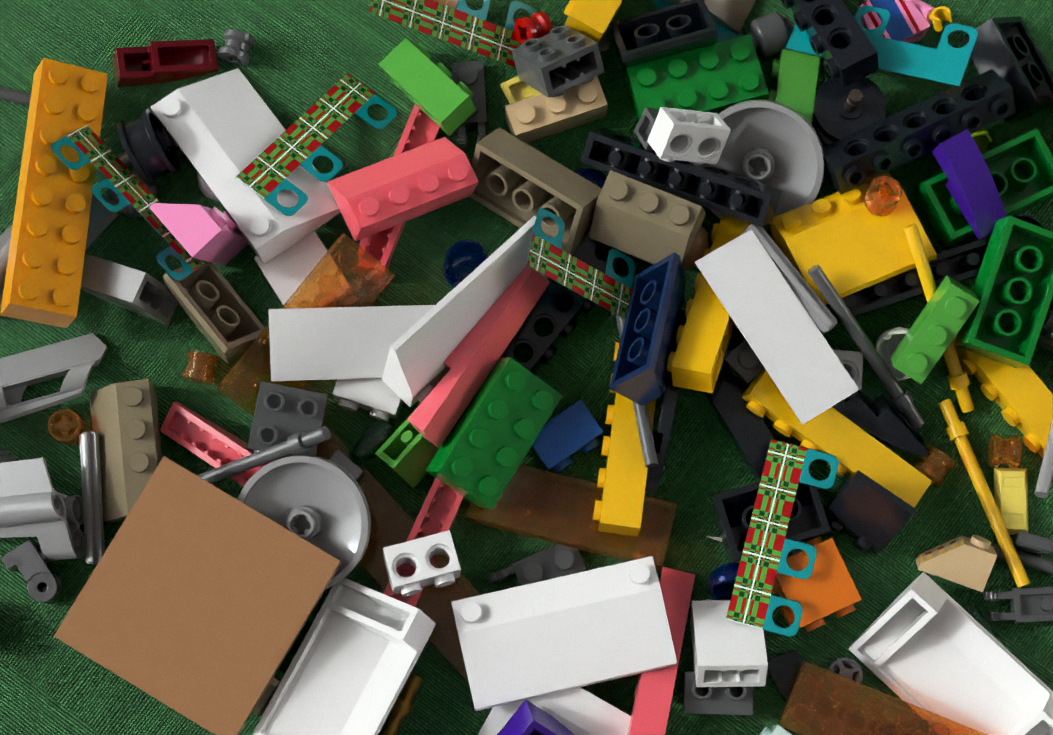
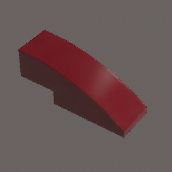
[113,39,218,88]

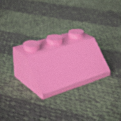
[149,203,249,266]

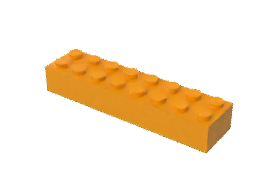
[0,58,108,328]

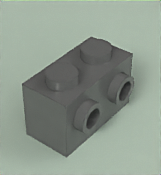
[681,665,753,716]

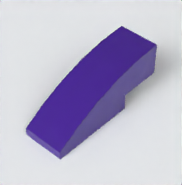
[932,129,1006,240]

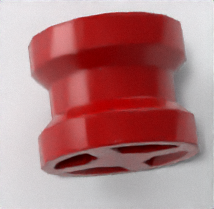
[514,11,553,46]

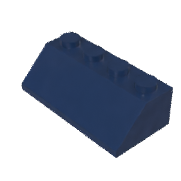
[609,252,686,406]

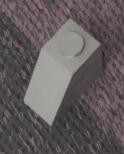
[81,254,178,326]

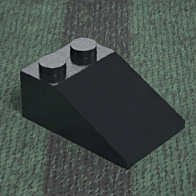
[824,470,917,554]

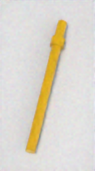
[904,223,975,413]
[938,399,1030,588]

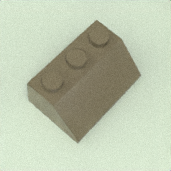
[589,170,706,267]
[163,262,269,365]

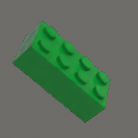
[624,34,769,124]
[914,128,1053,249]
[954,216,1053,368]
[425,357,563,509]

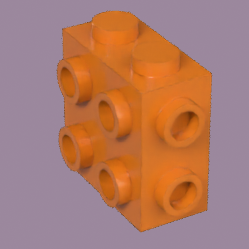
[772,536,862,632]

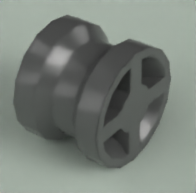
[218,29,256,66]
[825,657,863,693]

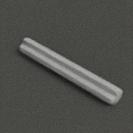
[743,224,838,333]
[79,431,105,564]

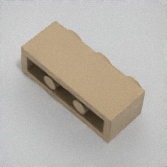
[505,76,608,143]

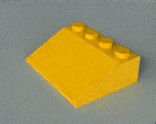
[770,172,937,305]

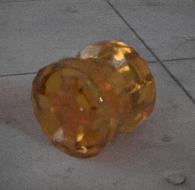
[864,176,902,216]
[182,351,220,385]
[48,409,87,445]
[987,434,1022,468]
[913,446,956,487]

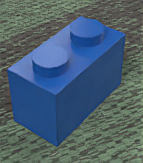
[530,400,604,474]

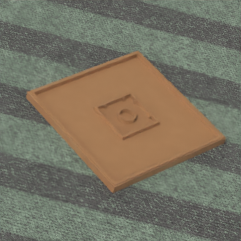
[54,456,342,735]

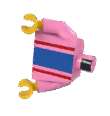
[854,0,952,43]

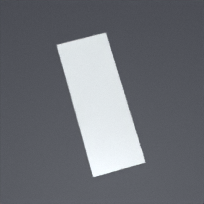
[695,229,859,425]
[268,305,435,381]

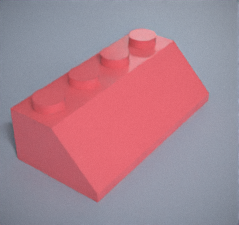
[327,137,479,241]

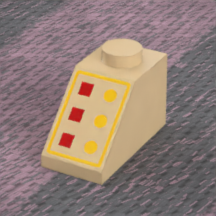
[916,535,997,592]

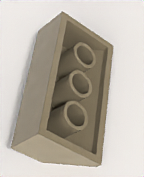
[469,127,602,255]
[89,379,163,524]

